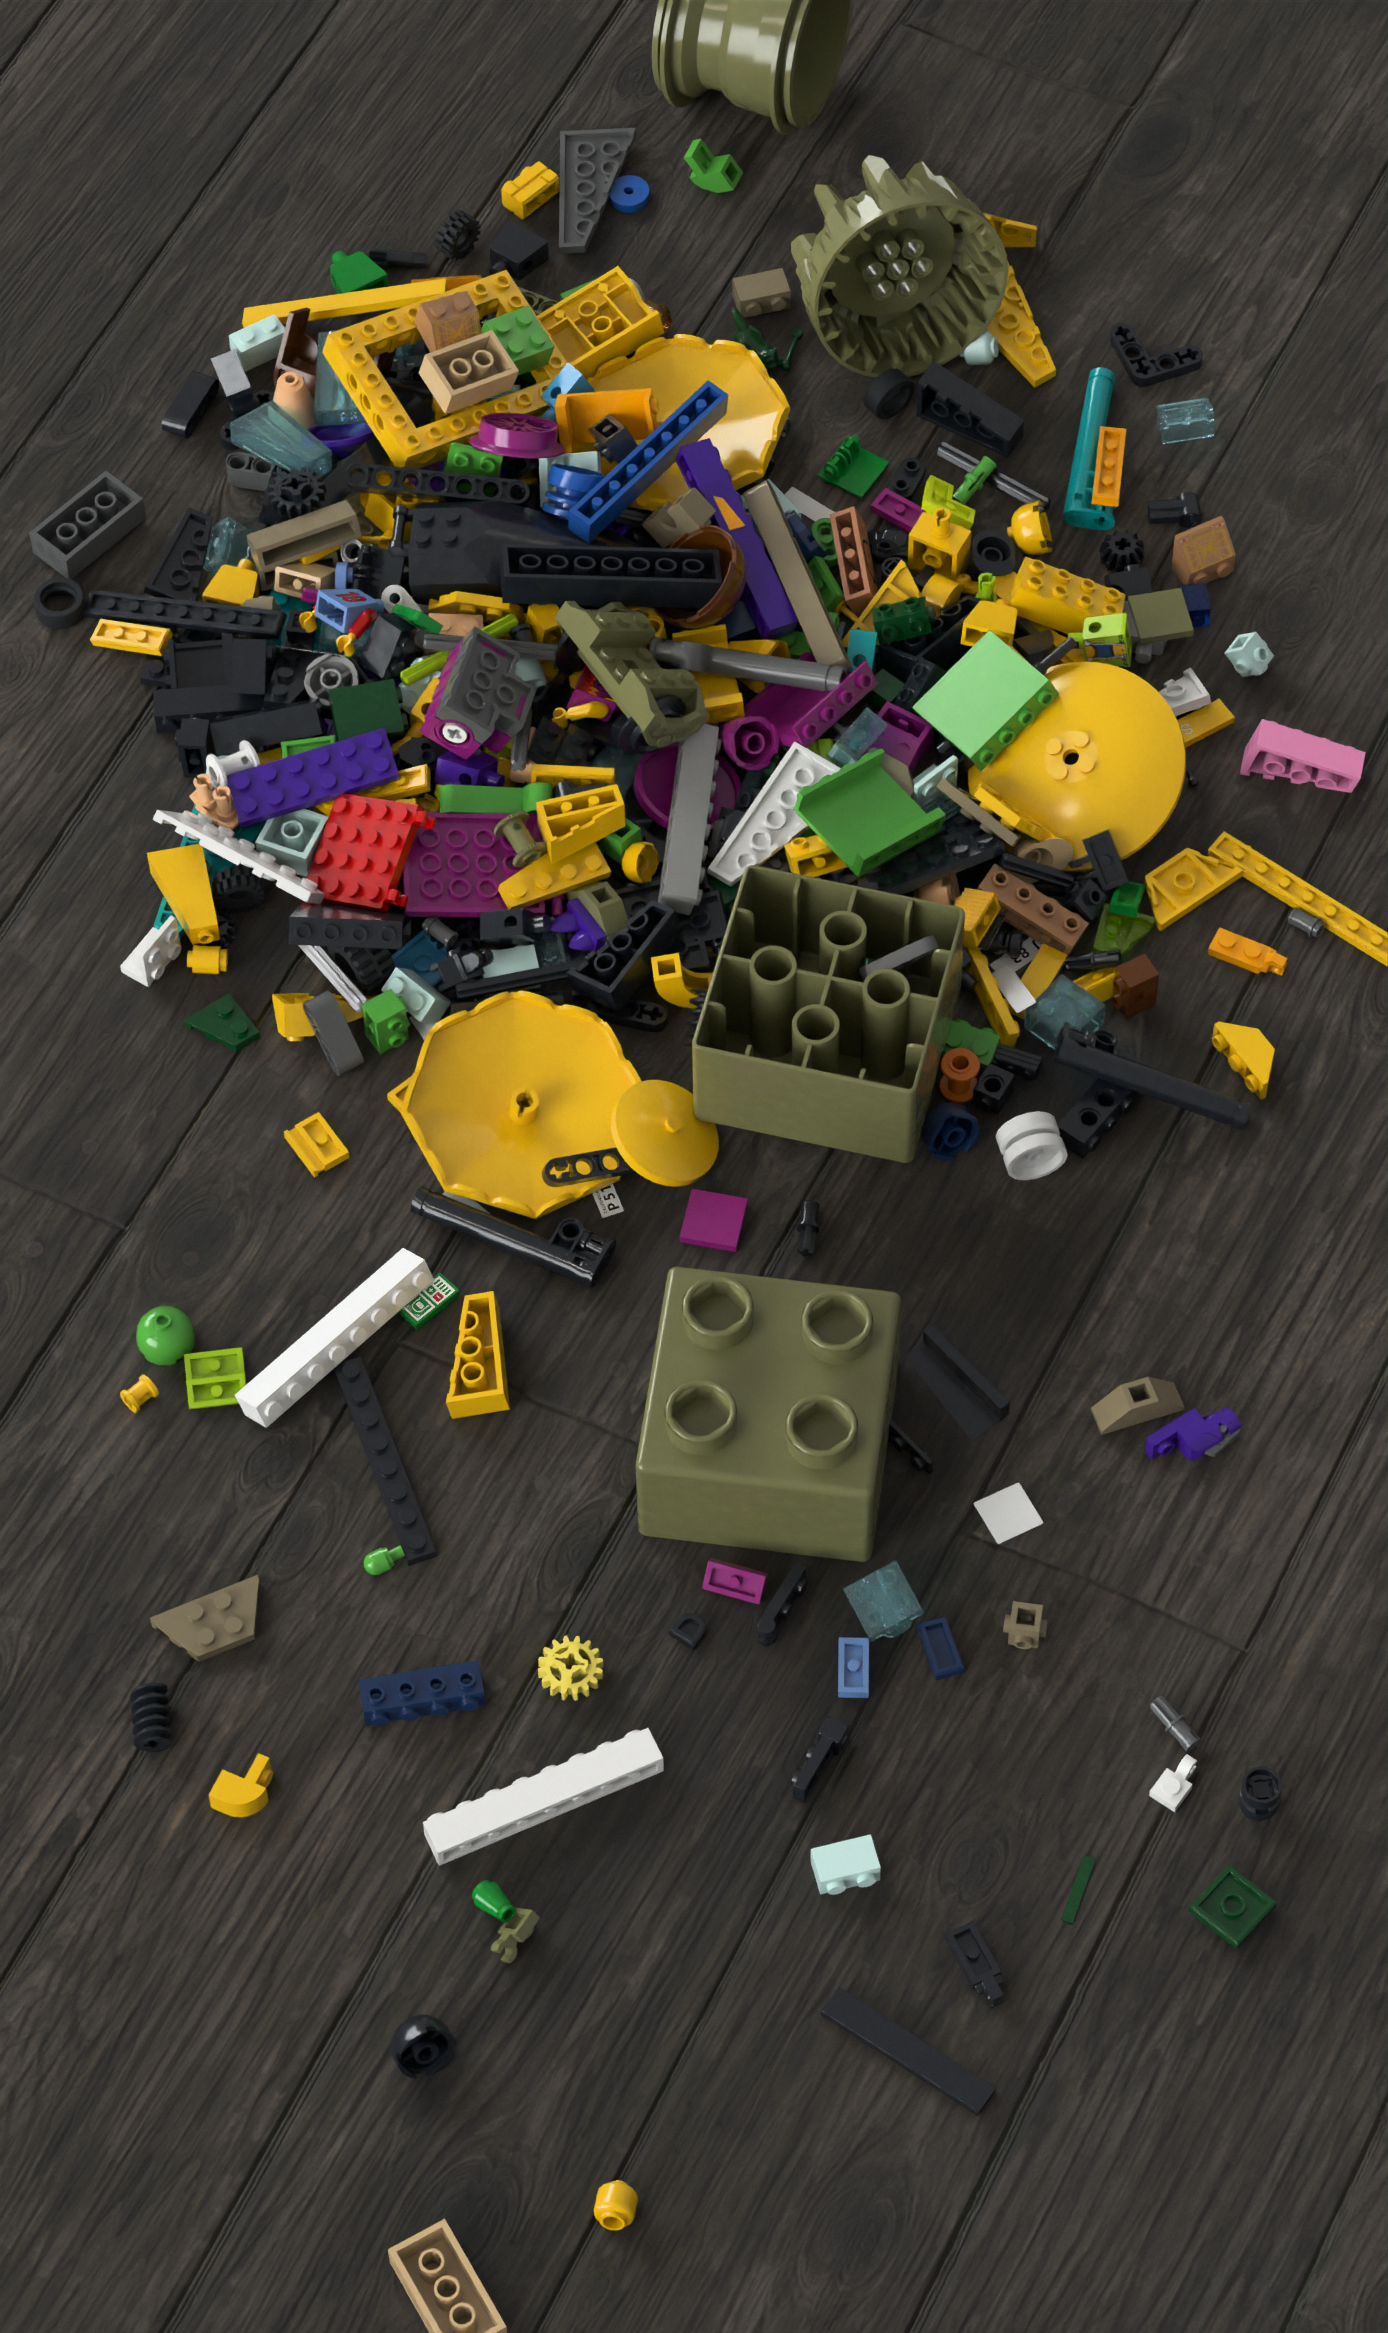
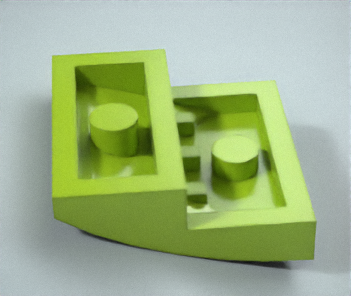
[184,1347,246,1410]

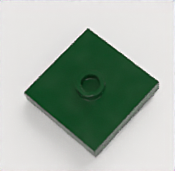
[1189,1864,1277,1949]

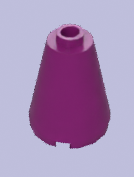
[716,715,779,770]

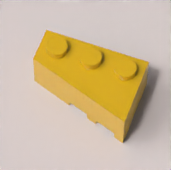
[536,784,625,864]

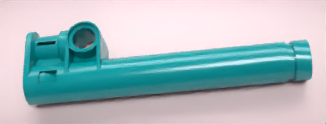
[1062,367,1116,530]

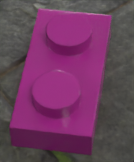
[870,488,926,533]
[702,1558,768,1604]

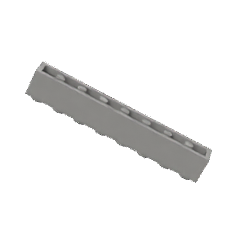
[658,724,721,915]

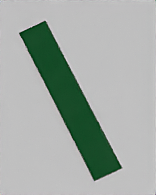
[1061,1855,1095,1924]

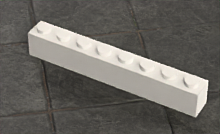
[235,1248,434,1428]
[423,1728,664,1866]

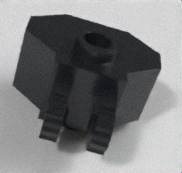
[398,738,450,798]
[429,947,494,993]

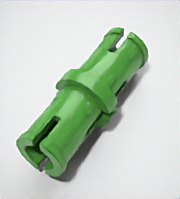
[952,456,997,505]

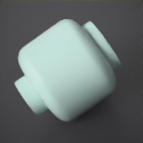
[960,330,999,365]

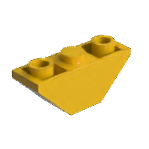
[1212,1022,1275,1100]

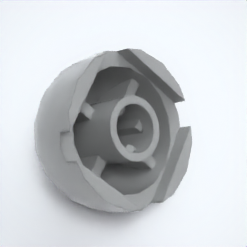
[304,654,359,710]

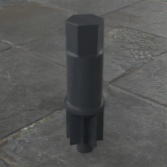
[365,249,427,268]

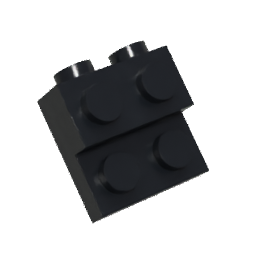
[527,717,597,767]

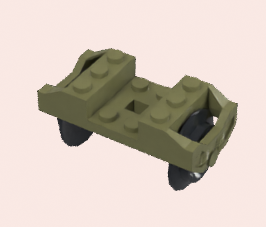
[554,601,710,755]

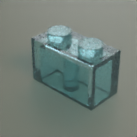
[826,707,888,768]

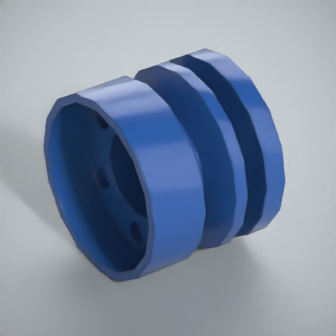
[542,464,606,520]

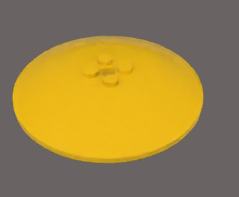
[968,662,1186,872]

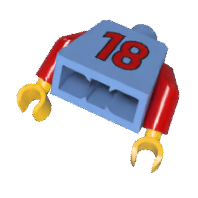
[299,589,384,657]

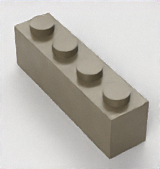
[246,500,362,572]

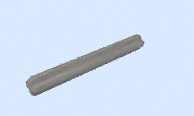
[298,945,369,1013]

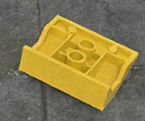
[537,266,665,380]

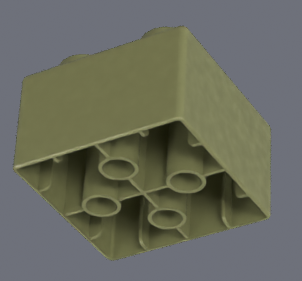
[692,865,965,1163]
[635,1267,901,1562]

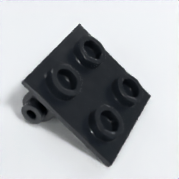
[353,545,406,604]

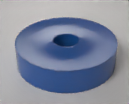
[609,175,650,213]

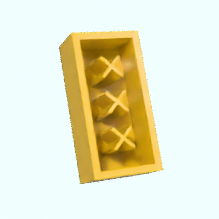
[1009,557,1126,634]

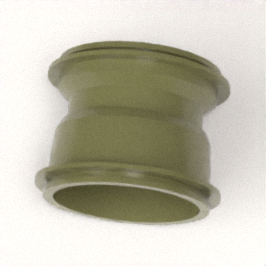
[652,0,854,135]

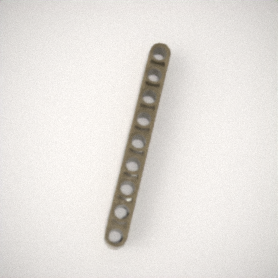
[743,480,853,671]

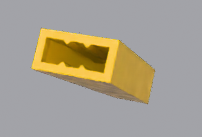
[147,844,220,945]

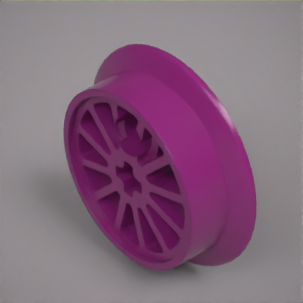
[469,413,565,458]

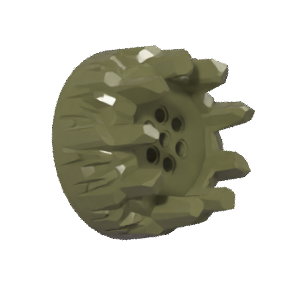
[791,155,1008,377]

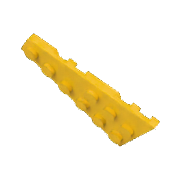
[986,254,1056,388]

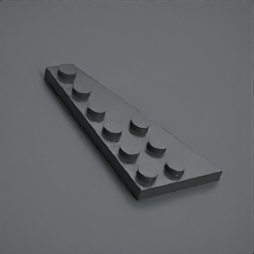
[559,128,637,254]

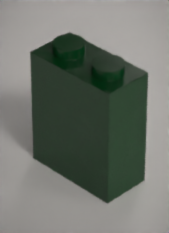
[328,679,408,742]

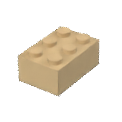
[419,330,519,414]

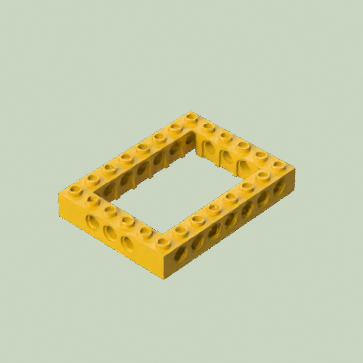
[322,270,567,469]

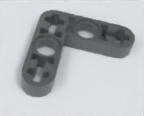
[858,935,940,982]

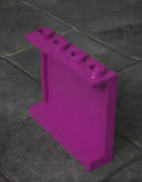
[744,652,878,748]

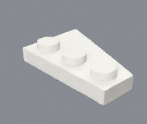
[1159,667,1211,717]

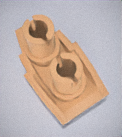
[189,774,240,830]

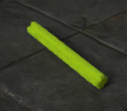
[400,614,519,686]

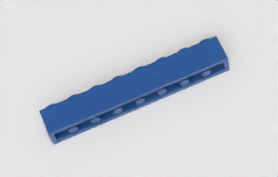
[568,380,729,544]

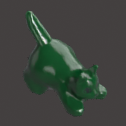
[731,308,784,370]

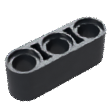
[162,371,220,439]

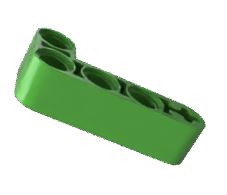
[439,782,552,814]

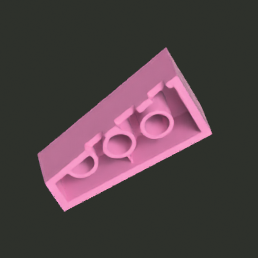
[1240,719,1366,793]

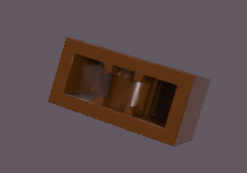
[1111,954,1159,1019]

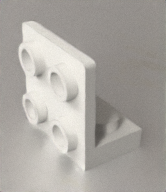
[120,915,181,987]

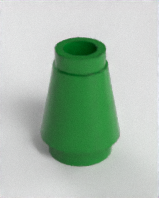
[472,1880,516,1923]

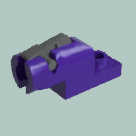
[1145,1407,1242,1461]

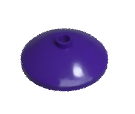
[303,416,374,457]

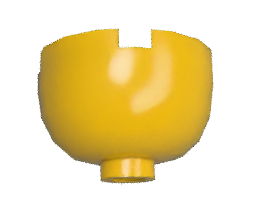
[1007,500,1052,556]

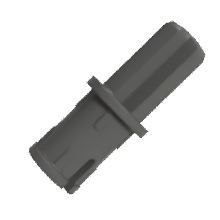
[1150,1696,1201,1752]

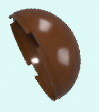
[653,525,747,629]

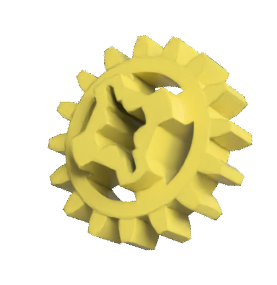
[538,1636,603,1701]

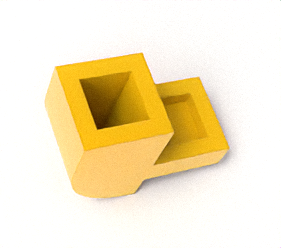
[921,574,965,617]
[209,1753,273,1817]

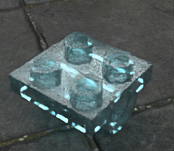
[843,1560,924,1642]

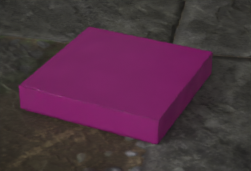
[680,1189,748,1252]

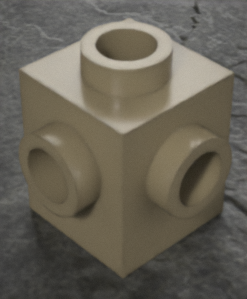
[1003,1601,1047,1649]

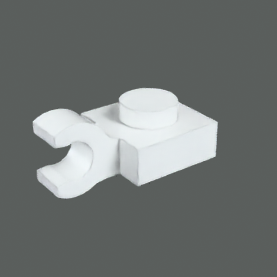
[1149,1754,1197,1812]

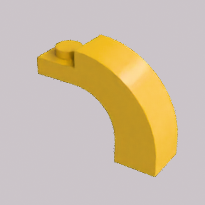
[651,953,713,1009]

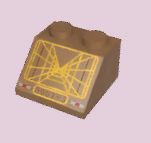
[414,291,482,353]
[1171,516,1236,591]

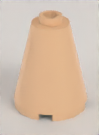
[269,372,321,443]

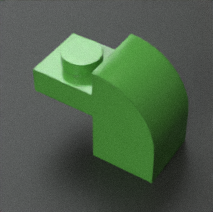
[684,139,743,193]

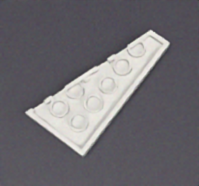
[707,741,841,886]
[153,810,325,904]

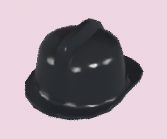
[972,529,1016,576]

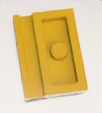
[284,1112,350,1178]

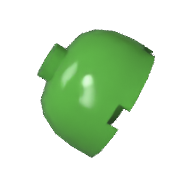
[136,1306,195,1365]

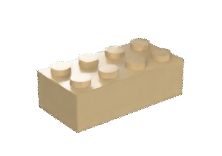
[388,2219,507,2333]

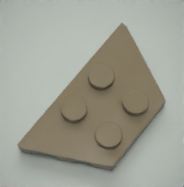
[936,778,1022,847]
[150,1575,260,1662]

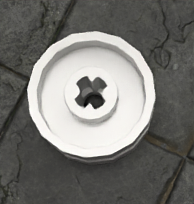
[995,1111,1068,1180]

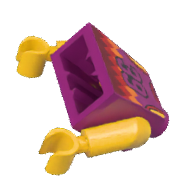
[552,665,623,729]

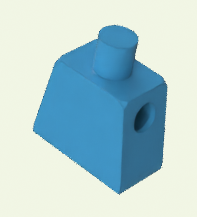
[541,363,596,423]

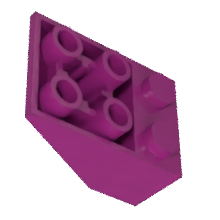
[854,701,934,774]

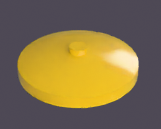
[611,1080,719,1187]

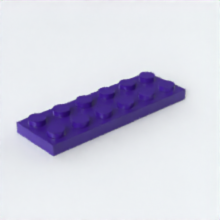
[226,727,400,828]

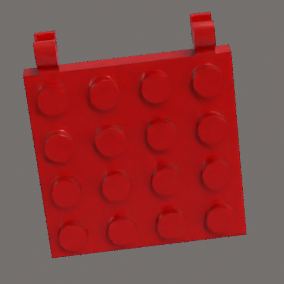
[306,794,437,912]

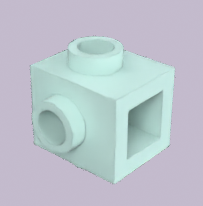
[1225,632,1274,677]

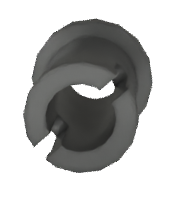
[1288,908,1325,938]
[422,917,458,948]

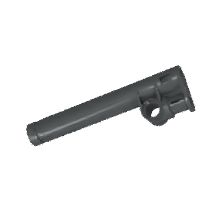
[649,637,847,692]

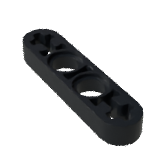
[542,1147,637,1187]

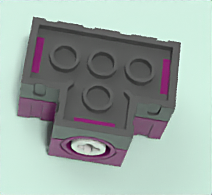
[420,627,537,760]

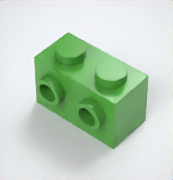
[362,989,410,1055]

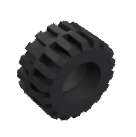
[327,946,395,996]

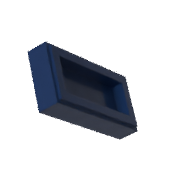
[917,1616,964,1681]

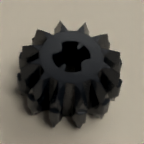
[1099,529,1145,573]

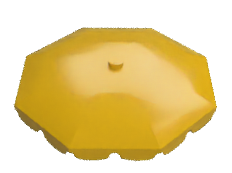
[573,334,791,511]
[401,991,642,1219]

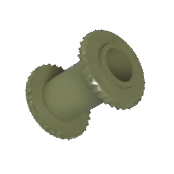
[494,811,547,867]

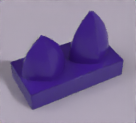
[550,898,607,952]

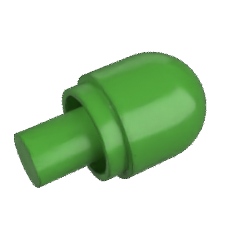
[364,1545,405,1575]

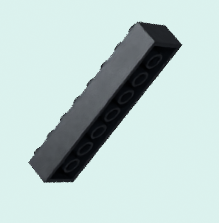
[500,544,722,609]

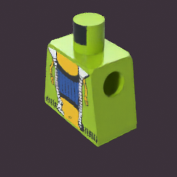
[1068,613,1132,667]

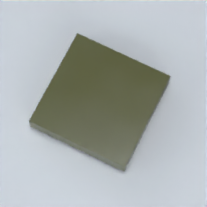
[1128,588,1194,645]

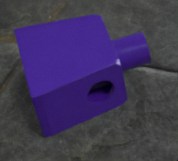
[434,749,505,787]

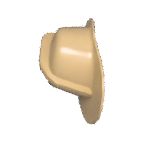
[1011,838,1073,884]

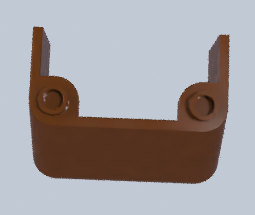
[273,307,397,417]

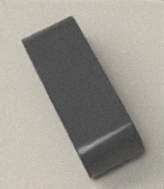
[226,452,301,491]
[303,991,364,1076]

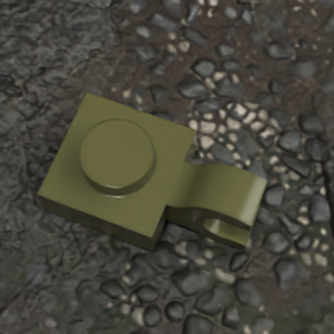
[491,1908,540,1963]

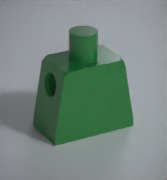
[330,250,388,294]

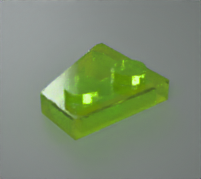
[1092,903,1156,957]

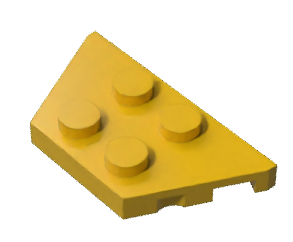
[842,560,922,653]
[428,591,527,625]
[974,779,1058,842]
[1144,848,1243,931]

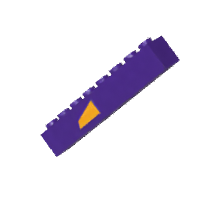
[675,438,798,640]

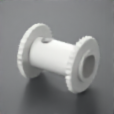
[206,740,260,787]

